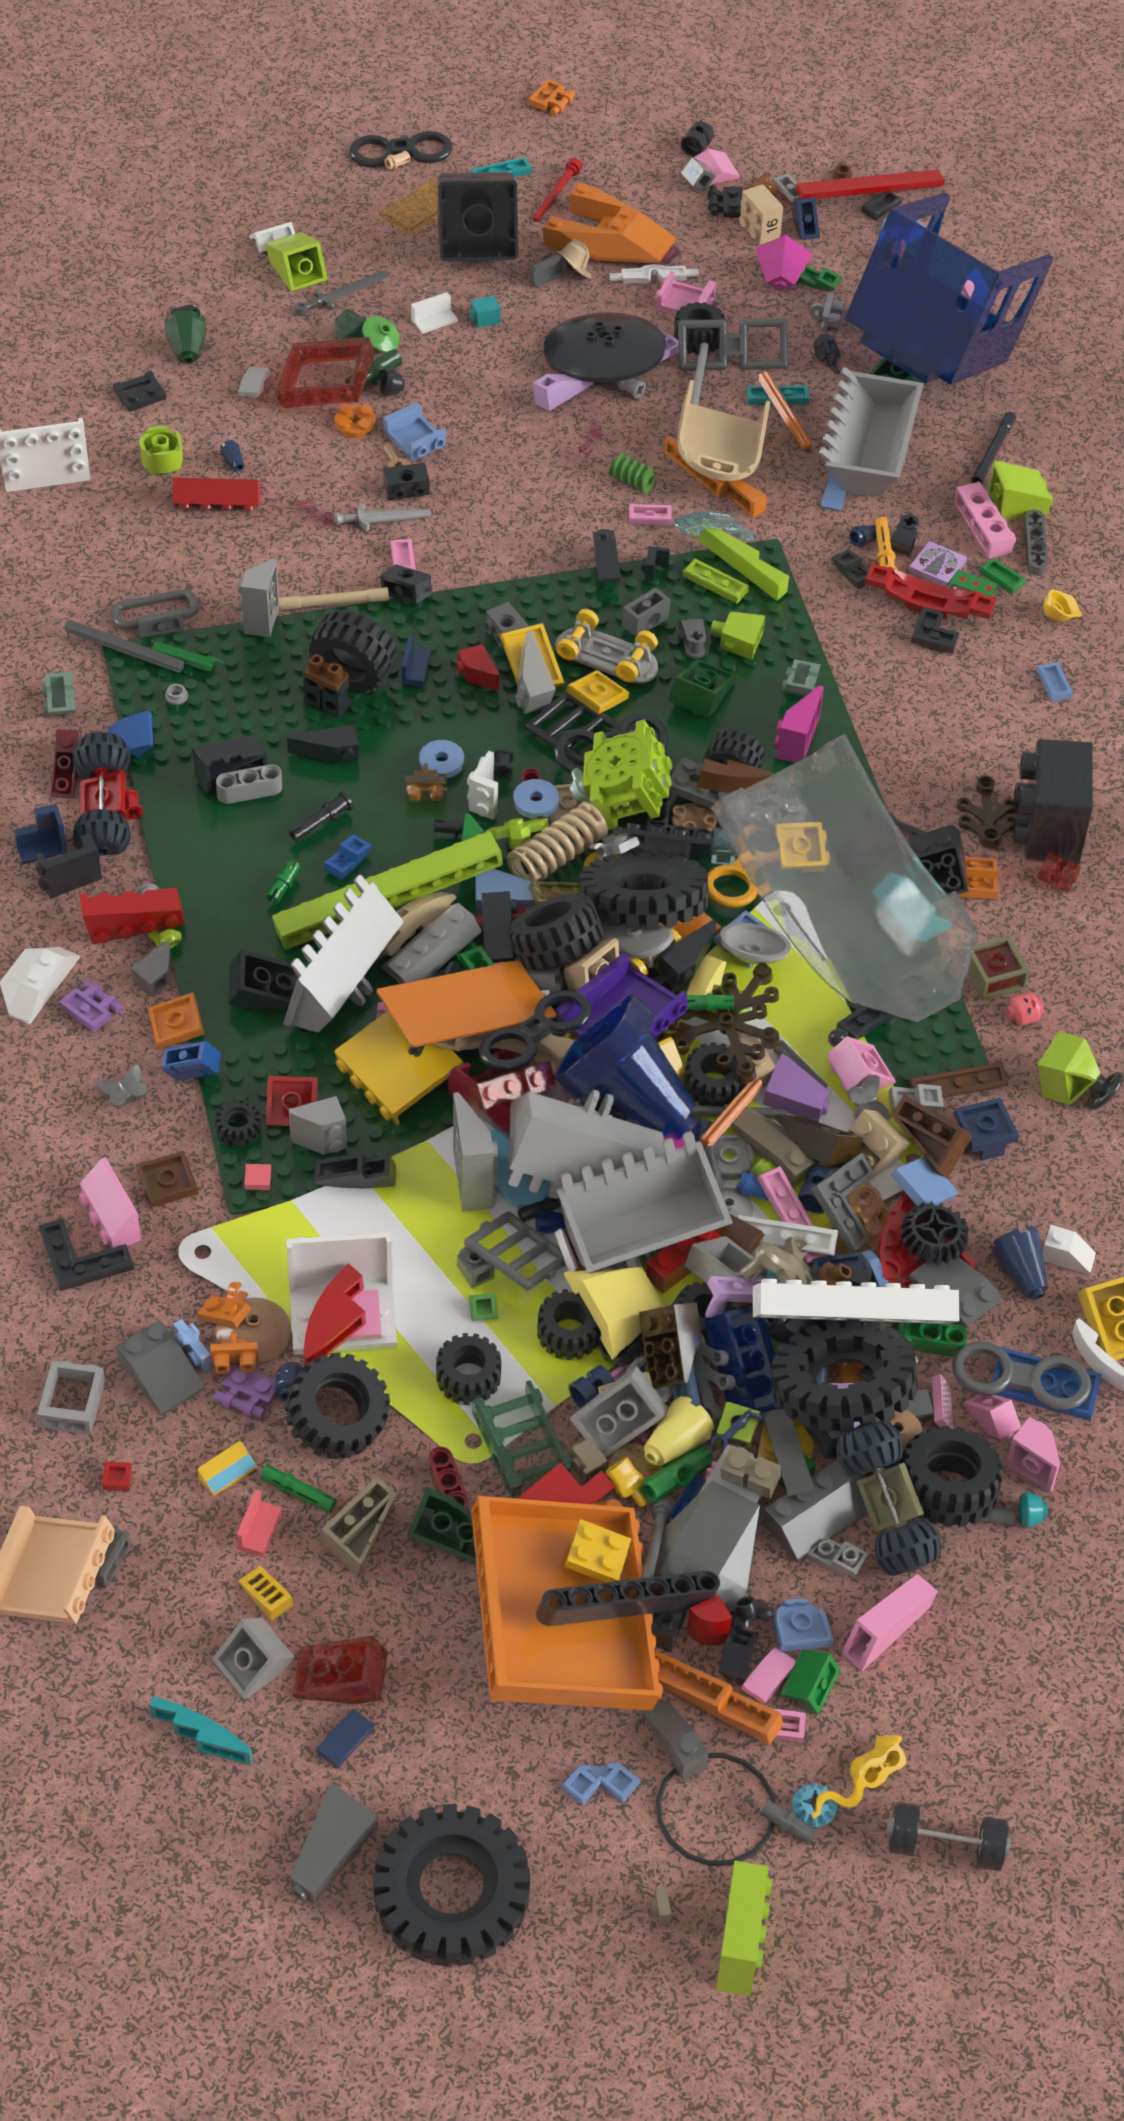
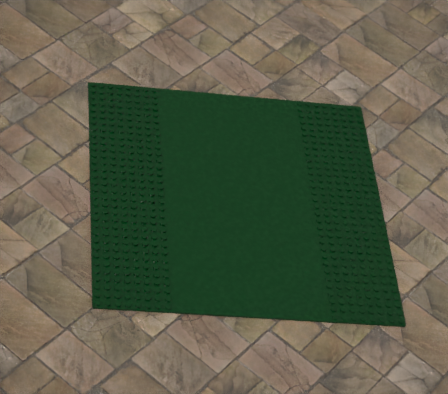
[102,539,989,1215]

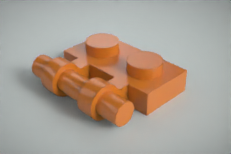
[528,79,575,116]

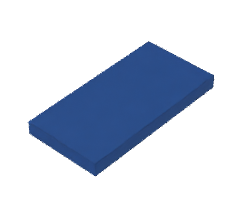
[992,1347,1102,1421]

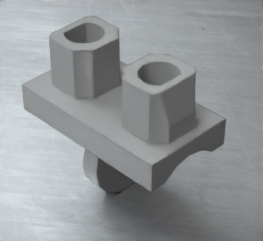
[810,293,844,332]

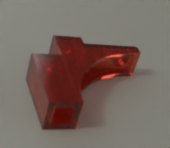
[472,1061,557,1110]

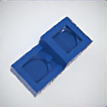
[323,834,372,880]

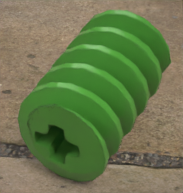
[608,453,655,493]

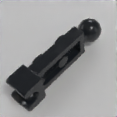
[828,992,898,1047]

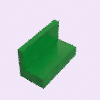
[780,1649,840,1715]

